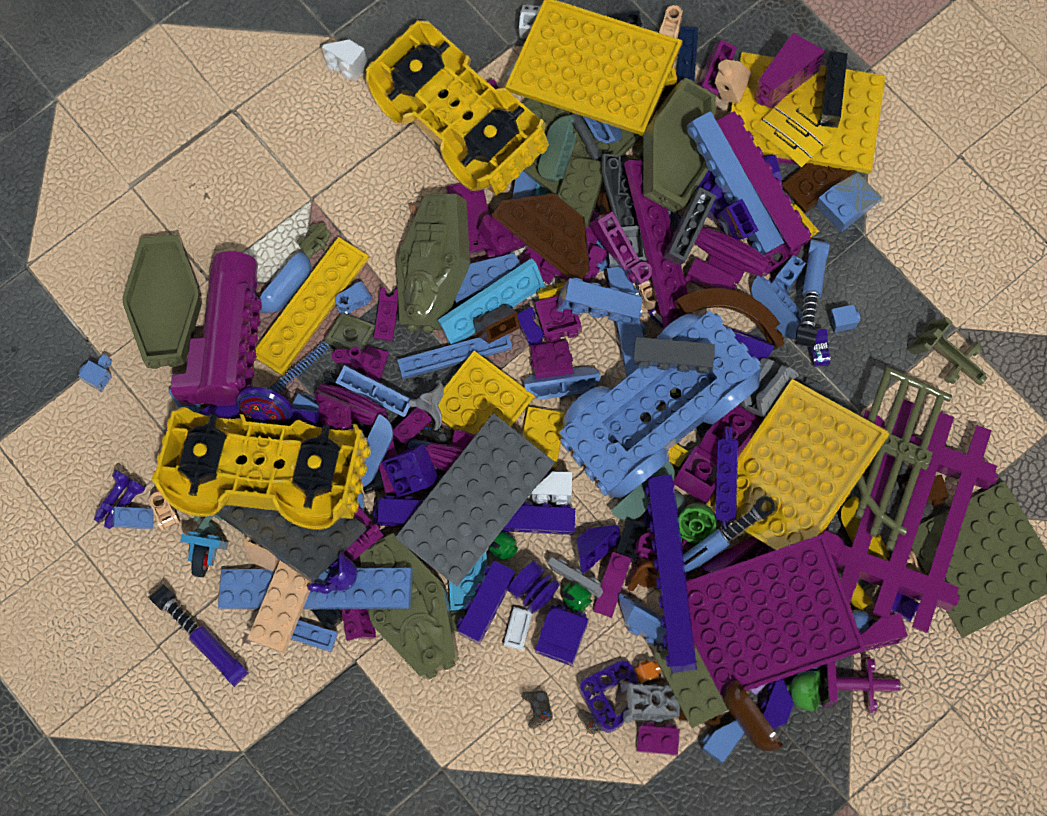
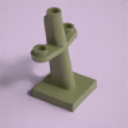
[908,317,987,386]

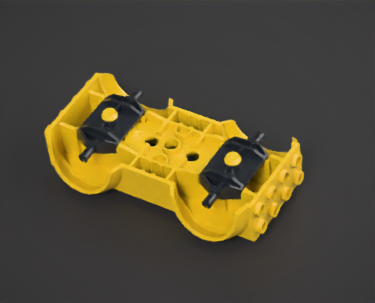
[366,20,549,196]
[152,407,371,529]

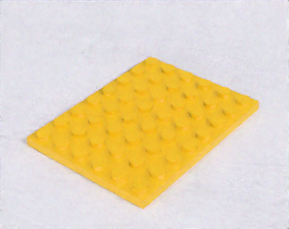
[505,0,682,136]
[731,52,886,174]
[706,379,889,550]

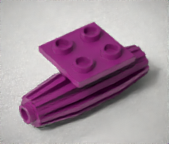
[694,227,770,284]
[315,384,387,430]
[425,429,476,472]

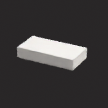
[503,607,533,651]

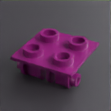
[345,507,384,561]

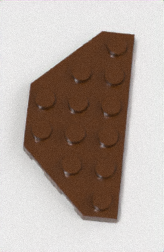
[491,193,590,280]

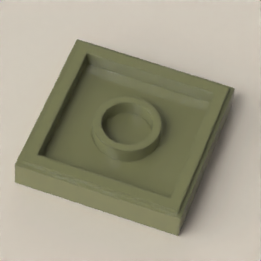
[325,312,376,352]

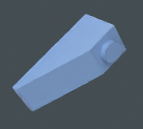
[702,721,744,765]

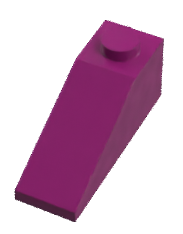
[589,211,640,271]
[593,552,632,618]

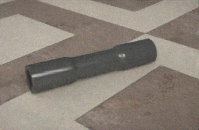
[572,113,602,161]

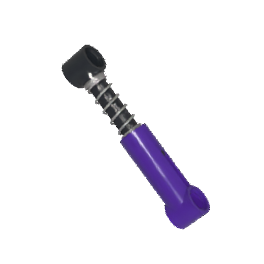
[148,583,249,687]

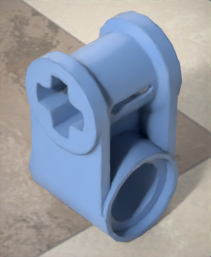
[335,282,373,314]

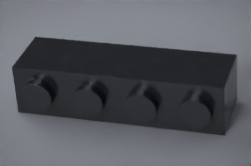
[819,51,848,128]

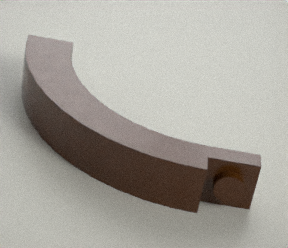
[673,288,785,350]

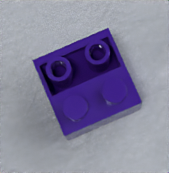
[382,444,439,497]

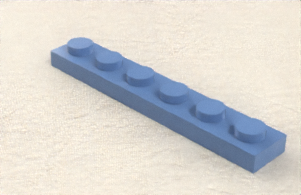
[398,334,512,379]

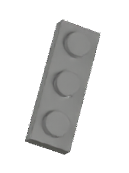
[547,557,603,598]

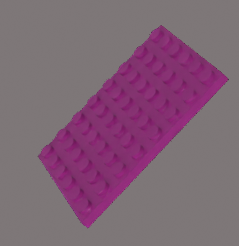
[687,534,866,699]

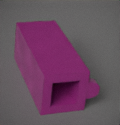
[685,258,738,291]

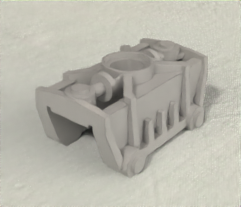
[741,358,799,417]
[621,681,680,724]

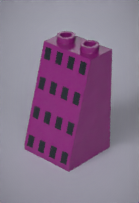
[754,33,825,108]

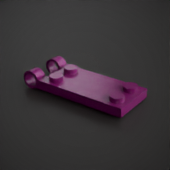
[446,183,497,259]

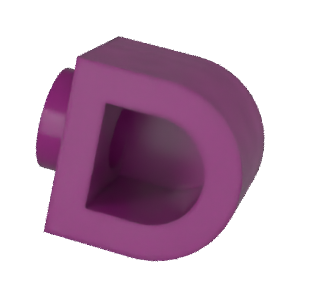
[626,262,652,285]
[634,533,657,559]

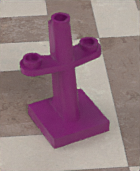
[332,346,389,382]
[820,657,900,713]

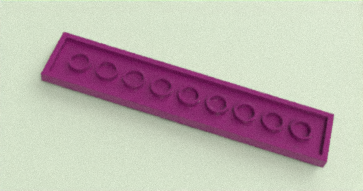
[624,160,693,329]

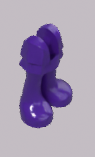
[94,470,146,529]

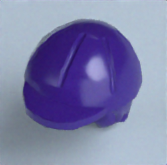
[307,551,357,594]

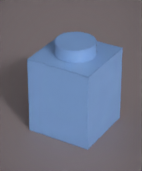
[829,305,860,333]

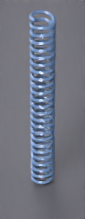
[268,341,331,393]

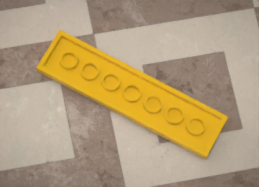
[255,237,369,376]

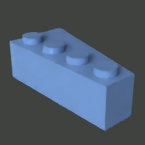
[454,253,521,308]
[556,278,643,324]

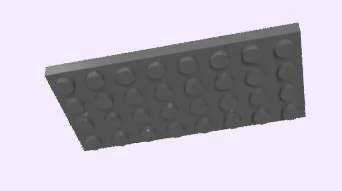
[395,413,555,586]
[216,456,366,583]

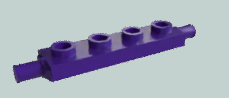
[716,427,739,530]

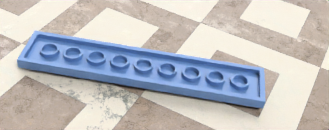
[218,568,413,610]

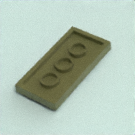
[558,156,603,228]
[654,645,728,729]

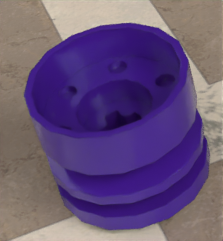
[507,560,560,614]

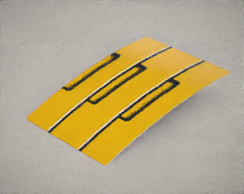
[753,98,832,167]

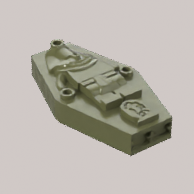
[643,78,716,212]
[397,194,470,333]
[123,234,202,369]
[360,533,459,680]

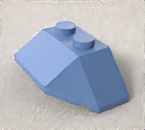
[618,593,667,646]

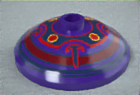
[236,387,293,426]

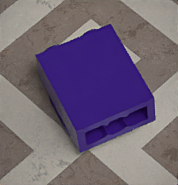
[535,605,589,667]

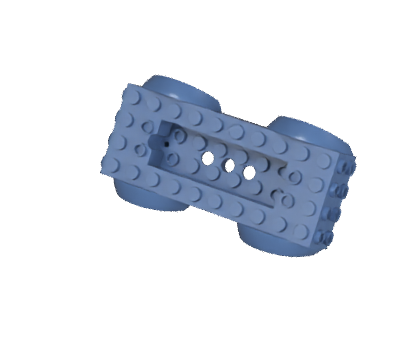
[559,310,761,499]

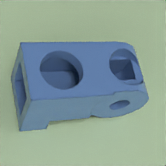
[775,255,807,293]

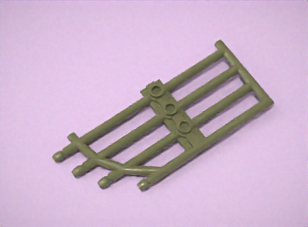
[855,367,952,550]

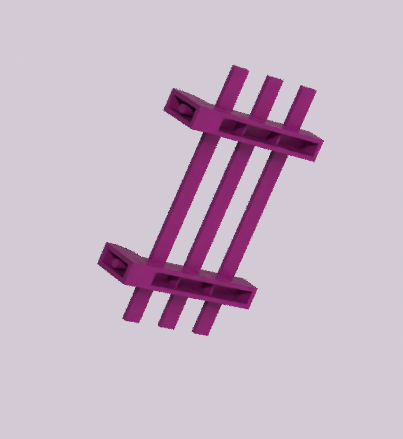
[823,399,998,633]

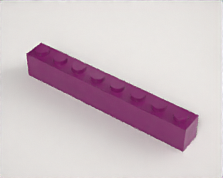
[717,111,811,253]

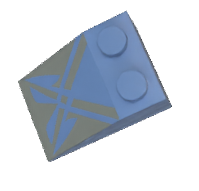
[816,172,883,233]

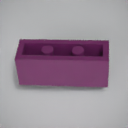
[697,39,737,96]

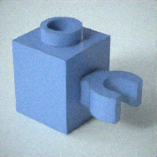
[78,354,112,392]

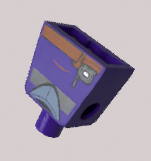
[717,199,759,240]

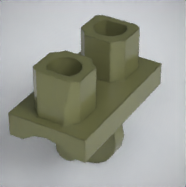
[297,223,332,259]

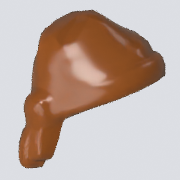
[628,559,660,591]

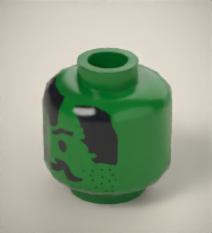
[489,531,518,560]
[563,582,592,612]

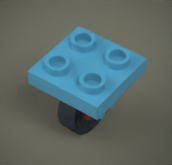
[180,531,228,577]

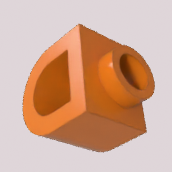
[635,660,661,685]

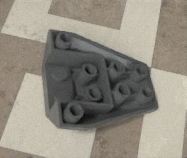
[602,154,644,227]

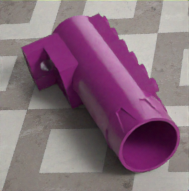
[171,251,262,406]

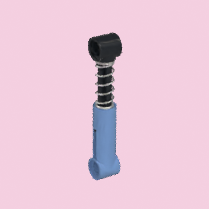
[795,239,830,348]
[683,496,778,577]

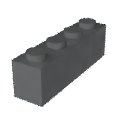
[663,187,716,266]
[634,337,715,374]

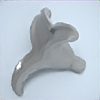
[409,380,444,430]

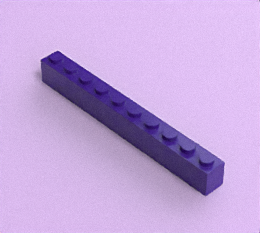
[646,475,697,673]
[378,496,576,535]

